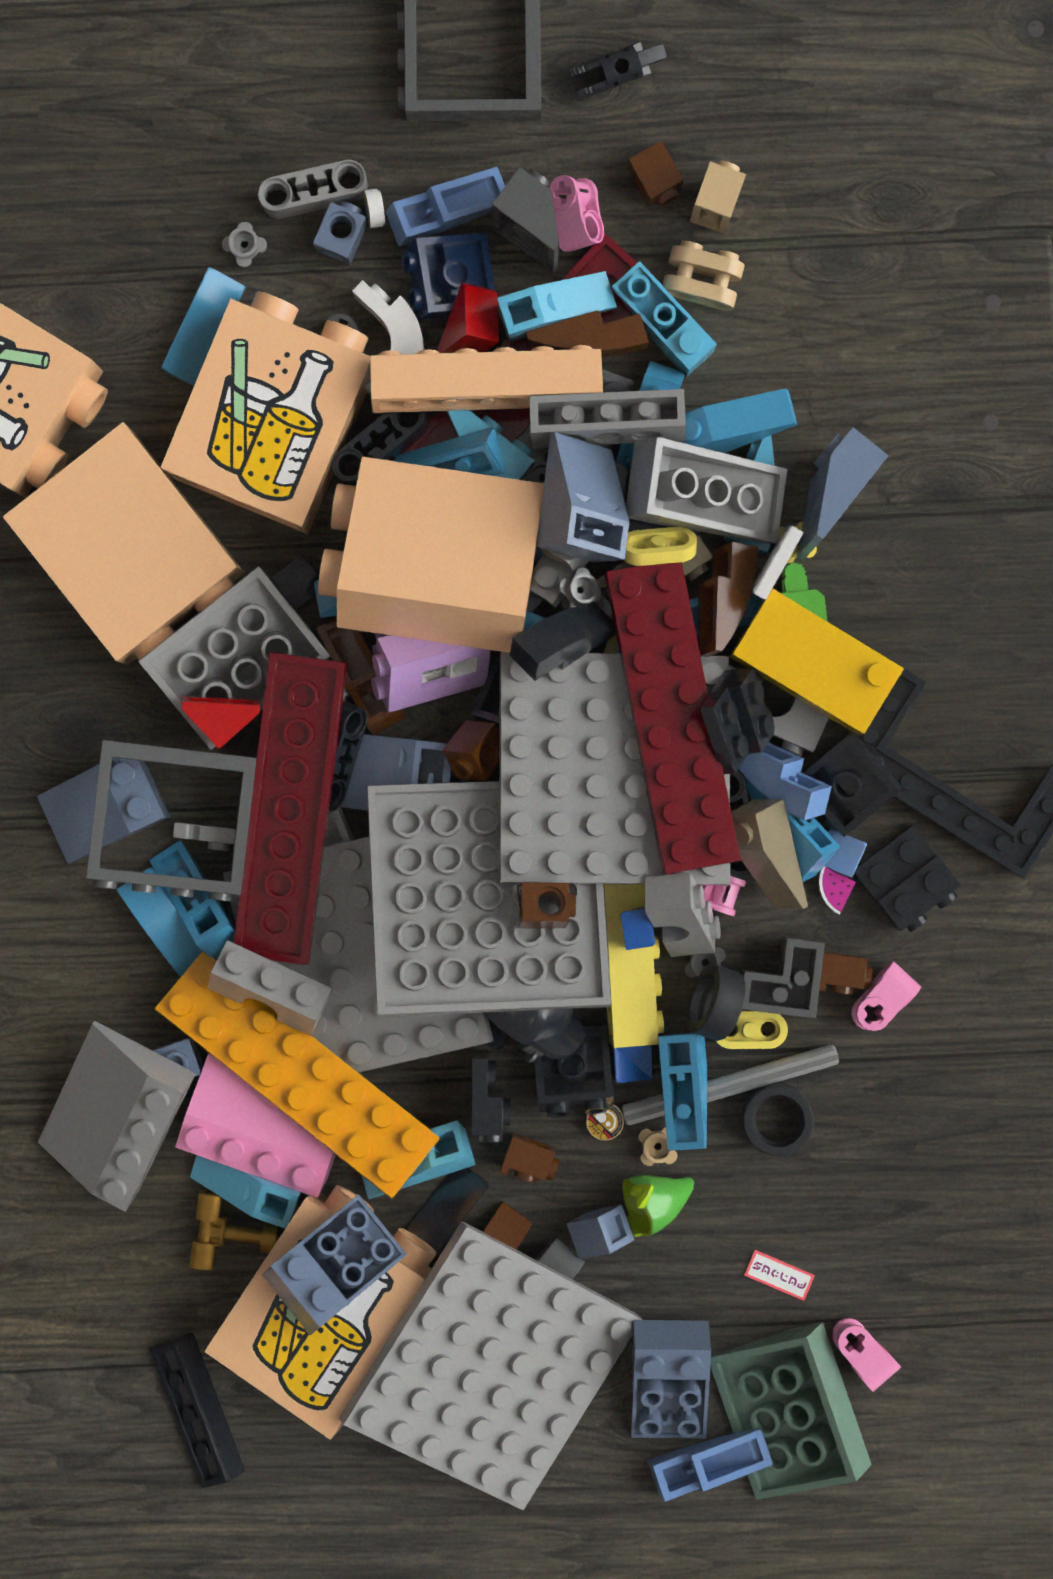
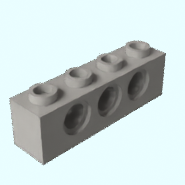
[529,389,686,448]

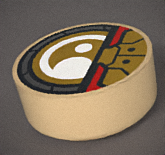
[586,1104,624,1140]

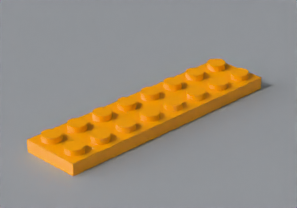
[155,951,440,1199]

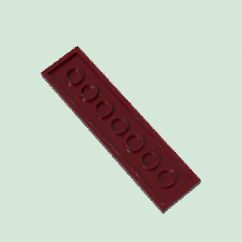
[605,562,741,875]
[234,652,348,965]

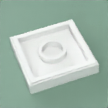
[752,525,804,600]

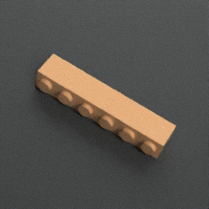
[370,345,603,413]

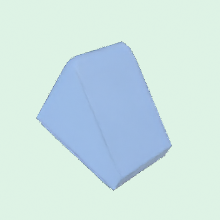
[825,828,867,878]

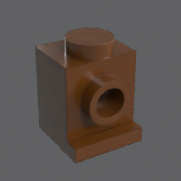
[819,952,872,994]
[500,1132,560,1183]

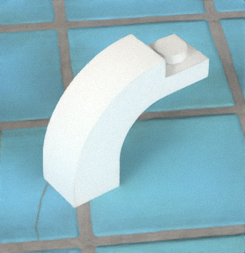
[352,280,425,396]

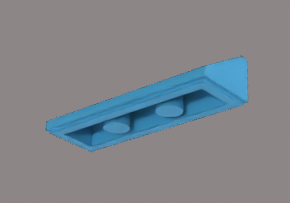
[161,267,246,386]
[395,427,505,476]

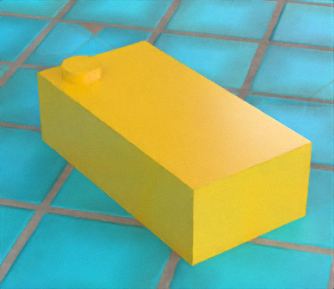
[729,589,904,735]

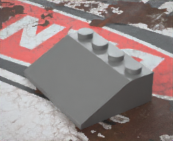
[138,566,330,750]
[38,1021,196,1212]

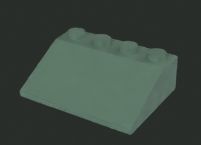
[710,1322,872,1500]

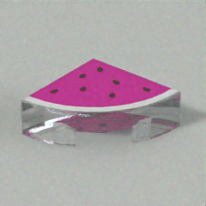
[817,866,856,915]

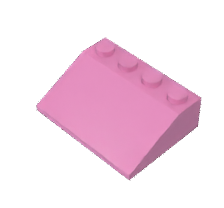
[175,1053,336,1198]

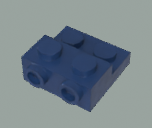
[402,233,496,320]

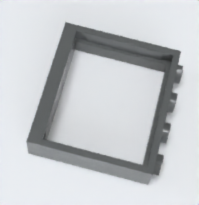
[397,0,541,121]
[86,740,256,901]

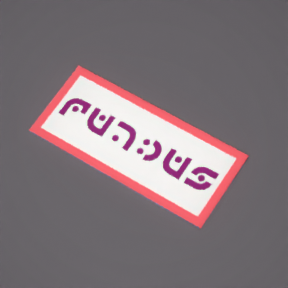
[744,1250,815,1301]

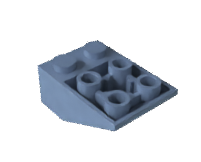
[537,432,629,562]
[339,734,452,811]
[262,1195,407,1335]
[631,1320,711,1439]

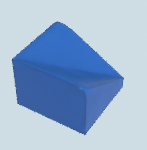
[621,906,655,950]
[613,1045,653,1083]

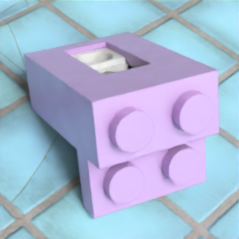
[371,633,491,713]

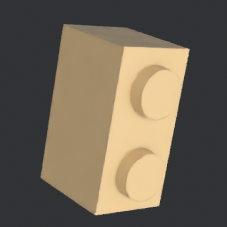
[690,161,746,234]

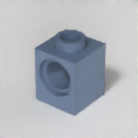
[313,201,368,266]
[153,1037,204,1076]
[566,1205,634,1259]

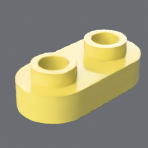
[624,527,697,567]
[716,1010,788,1049]

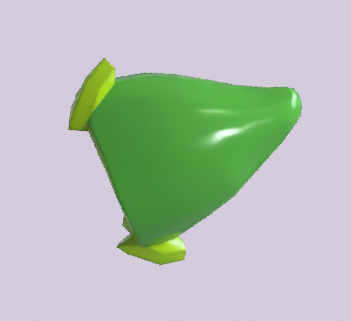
[622,1174,694,1237]

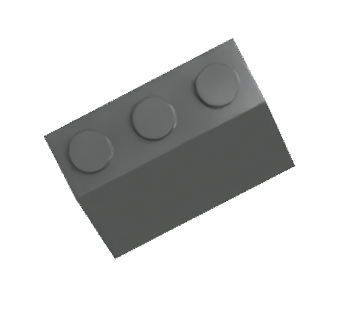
[492,167,559,274]

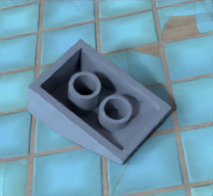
[797,427,889,562]
[37,758,170,864]

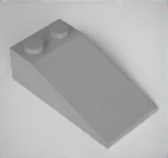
[626,437,788,544]

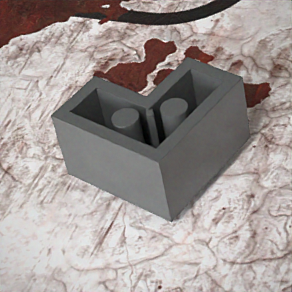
[740,936,825,1018]

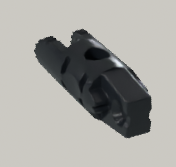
[569,42,667,101]

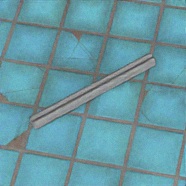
[622,1045,839,1125]

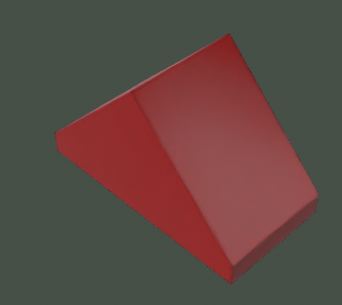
[437,282,499,353]
[181,696,260,749]

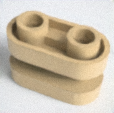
[662,241,745,311]

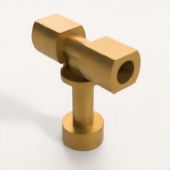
[189,1190,279,1270]

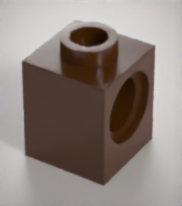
[627,141,684,207]
[442,720,499,782]
[519,883,576,929]

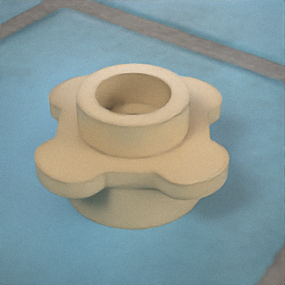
[639,1127,677,1166]

